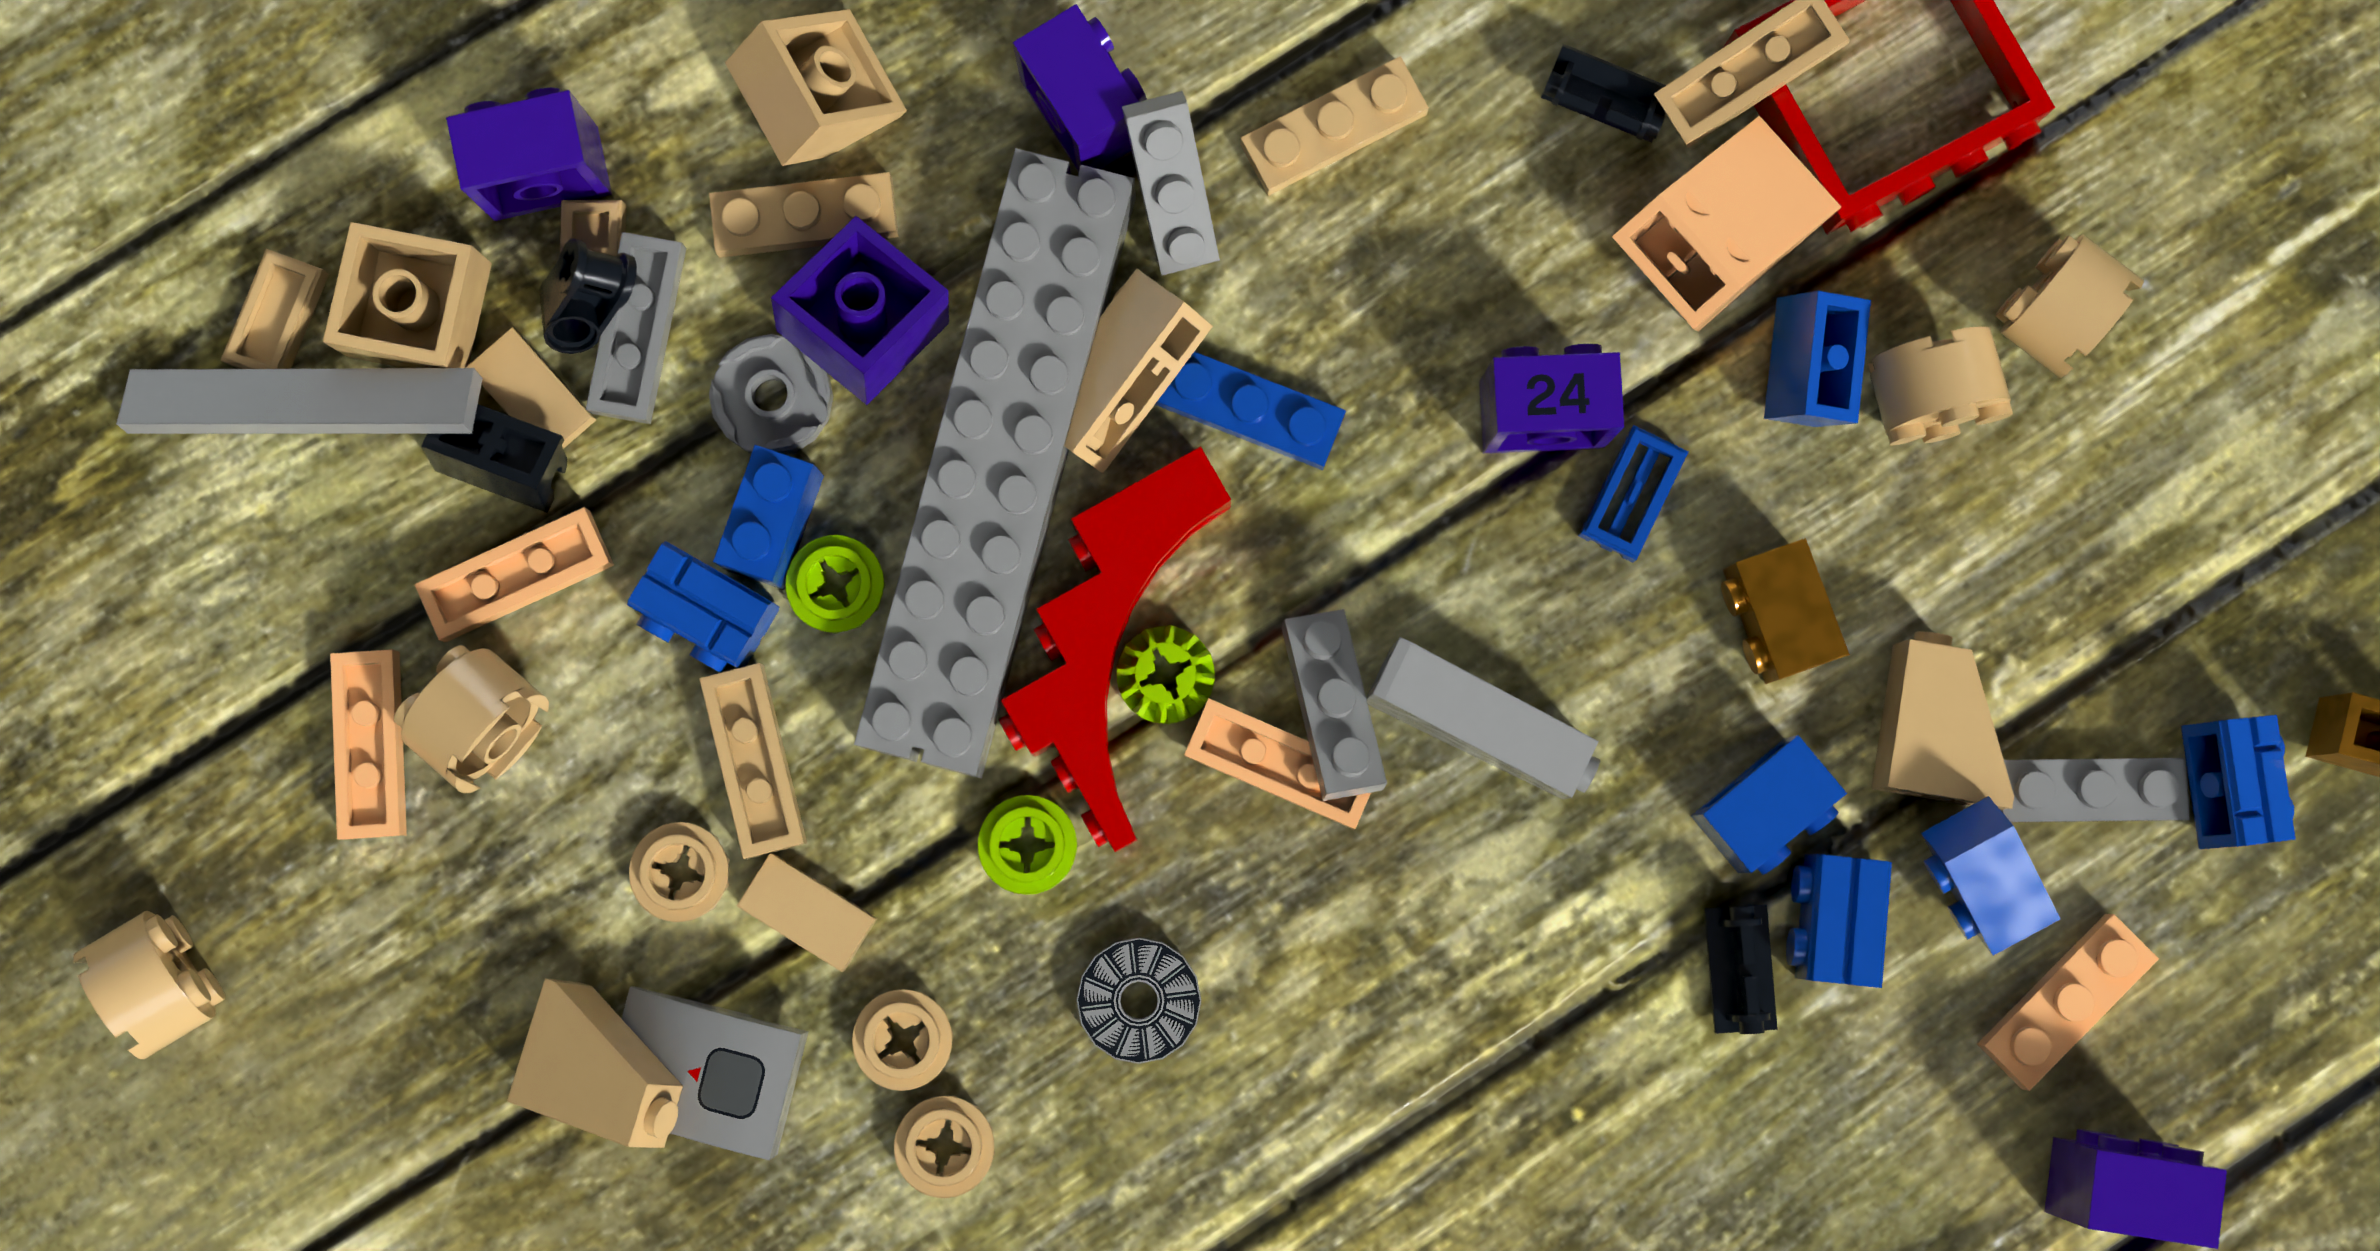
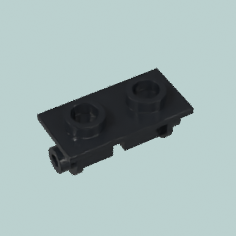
[1541,44,1666,143]
[1704,904,1778,1034]

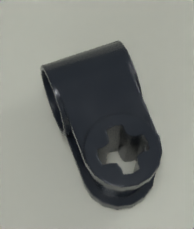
[539,238,637,354]

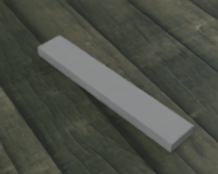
[116,368,483,434]

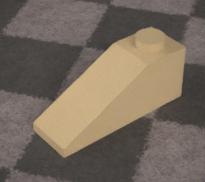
[1064,268,1213,473]

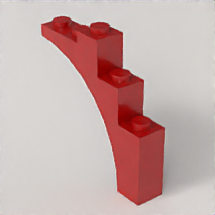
[998,446,1231,853]

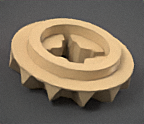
[629,822,730,922]
[852,989,953,1091]
[894,1096,995,1198]

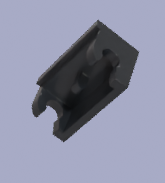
[421,404,567,513]

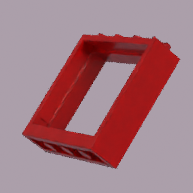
[1723,0,2055,235]

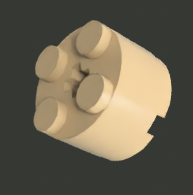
[1995,234,2144,378]
[1868,326,2013,445]
[394,645,549,793]
[73,911,225,1060]

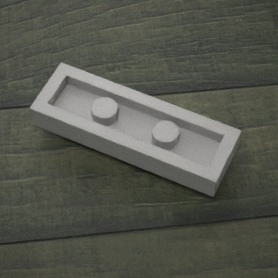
[1122,91,1220,276]
[586,232,687,424]
[1281,609,1387,801]
[2001,758,2190,822]

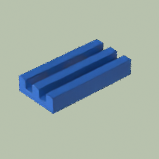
[1578,425,1689,563]

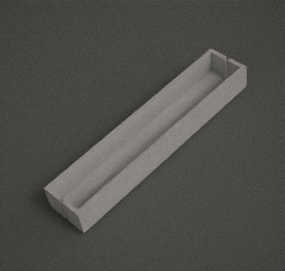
[854,148,1136,779]

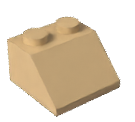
[725,9,907,166]

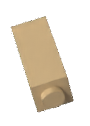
[1871,631,2014,810]
[507,978,683,1148]

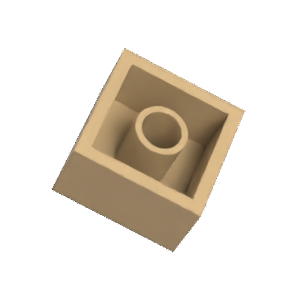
[323,222,492,368]

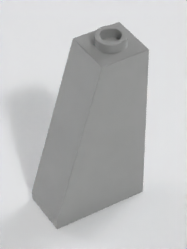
[1366,637,1600,800]

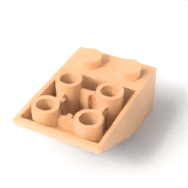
[1612,116,1841,332]

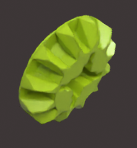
[786,535,886,634]
[1117,625,1215,724]
[978,795,1078,895]

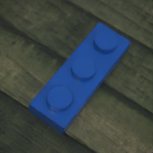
[1155,351,1346,470]

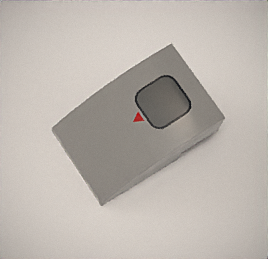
[622,986,809,1160]

